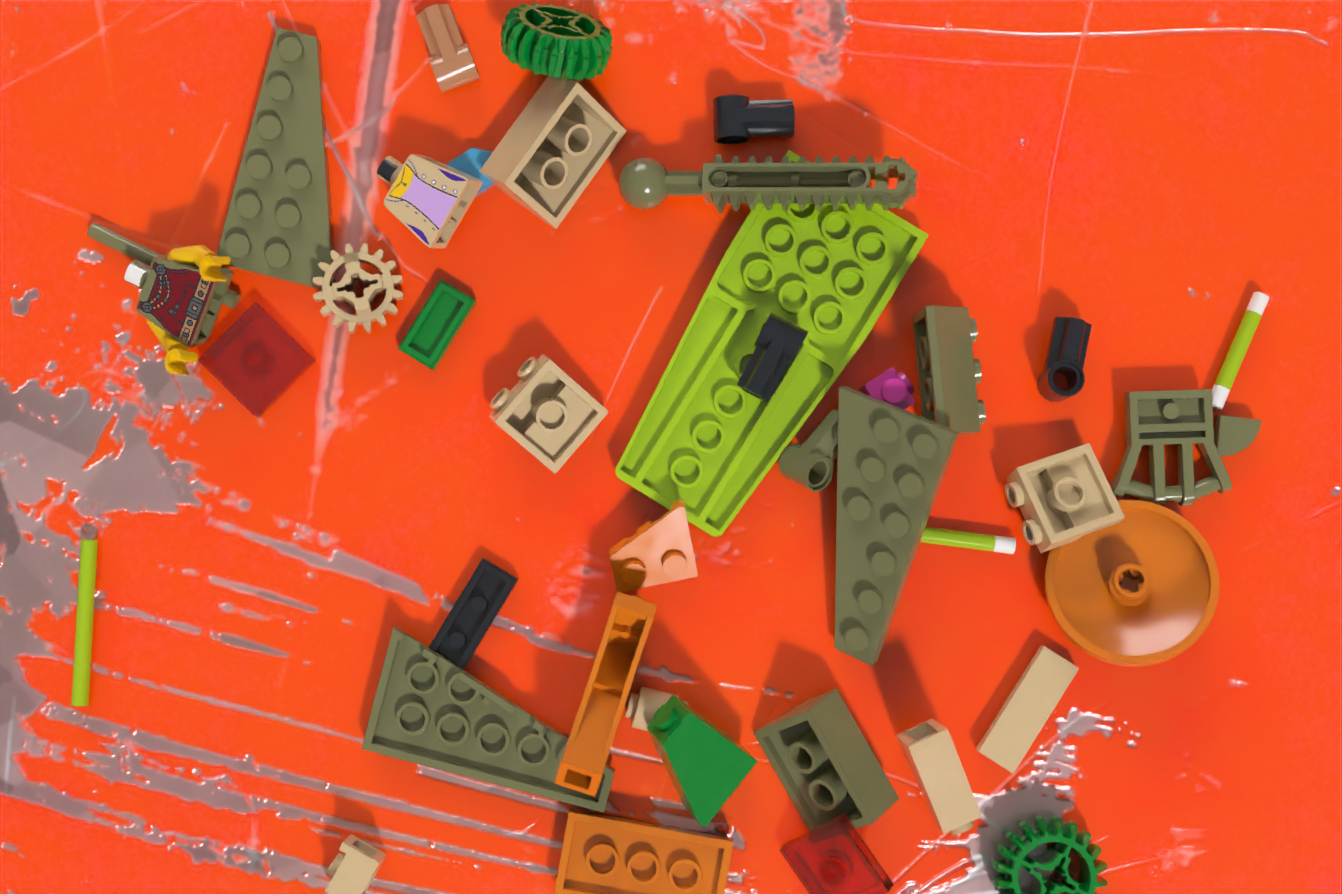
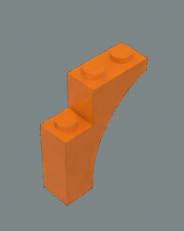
[554,592,658,797]

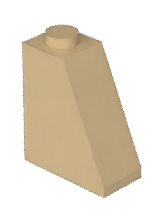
[895,718,982,835]

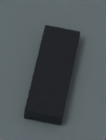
[429,558,519,670]

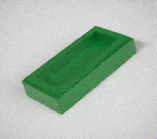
[398,279,477,371]

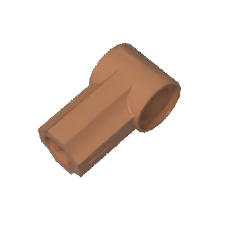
[416,4,480,93]

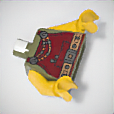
[124,245,234,376]

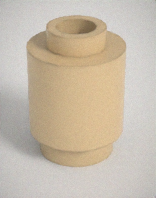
[624,686,688,731]

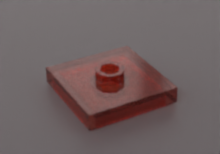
[198,302,316,418]
[779,814,894,894]

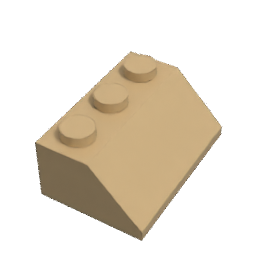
[479,77,627,229]

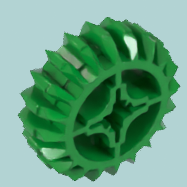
[500,2,613,81]
[992,816,1108,894]

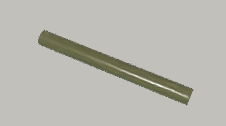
[87,222,241,309]

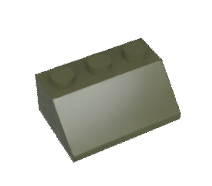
[912,305,986,435]
[753,689,899,841]

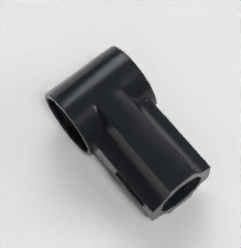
[713,95,795,144]
[736,312,808,402]
[1037,317,1092,402]

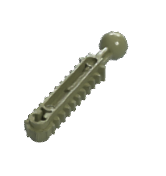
[618,154,918,213]

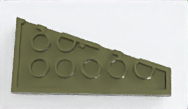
[217,27,336,290]
[834,386,959,665]
[361,626,615,813]

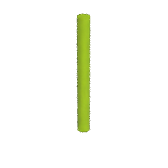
[71,540,98,706]

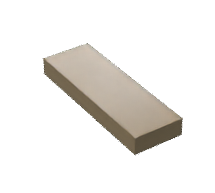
[976,645,1079,774]

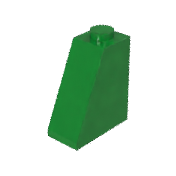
[646,694,758,827]

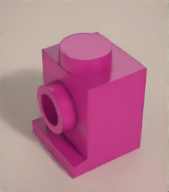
[858,367,915,409]

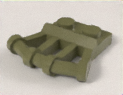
[1111,389,1232,506]

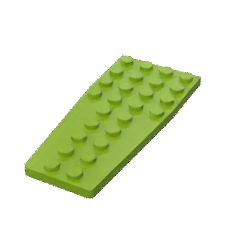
[615,150,929,537]

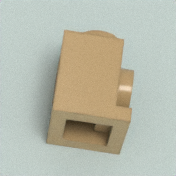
[325,834,387,894]

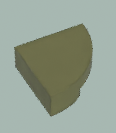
[1214,415,1262,457]

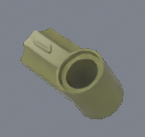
[779,409,838,492]

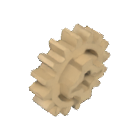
[312,243,404,334]

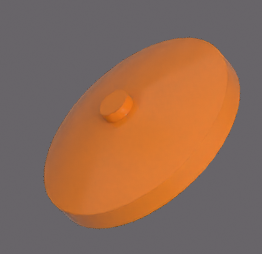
[1044,500,1220,667]

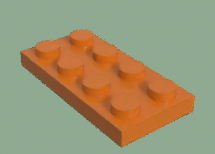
[554,809,734,894]

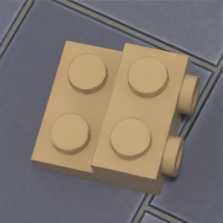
[489,354,609,474]
[1005,443,1125,553]

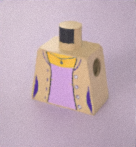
[377,154,483,248]

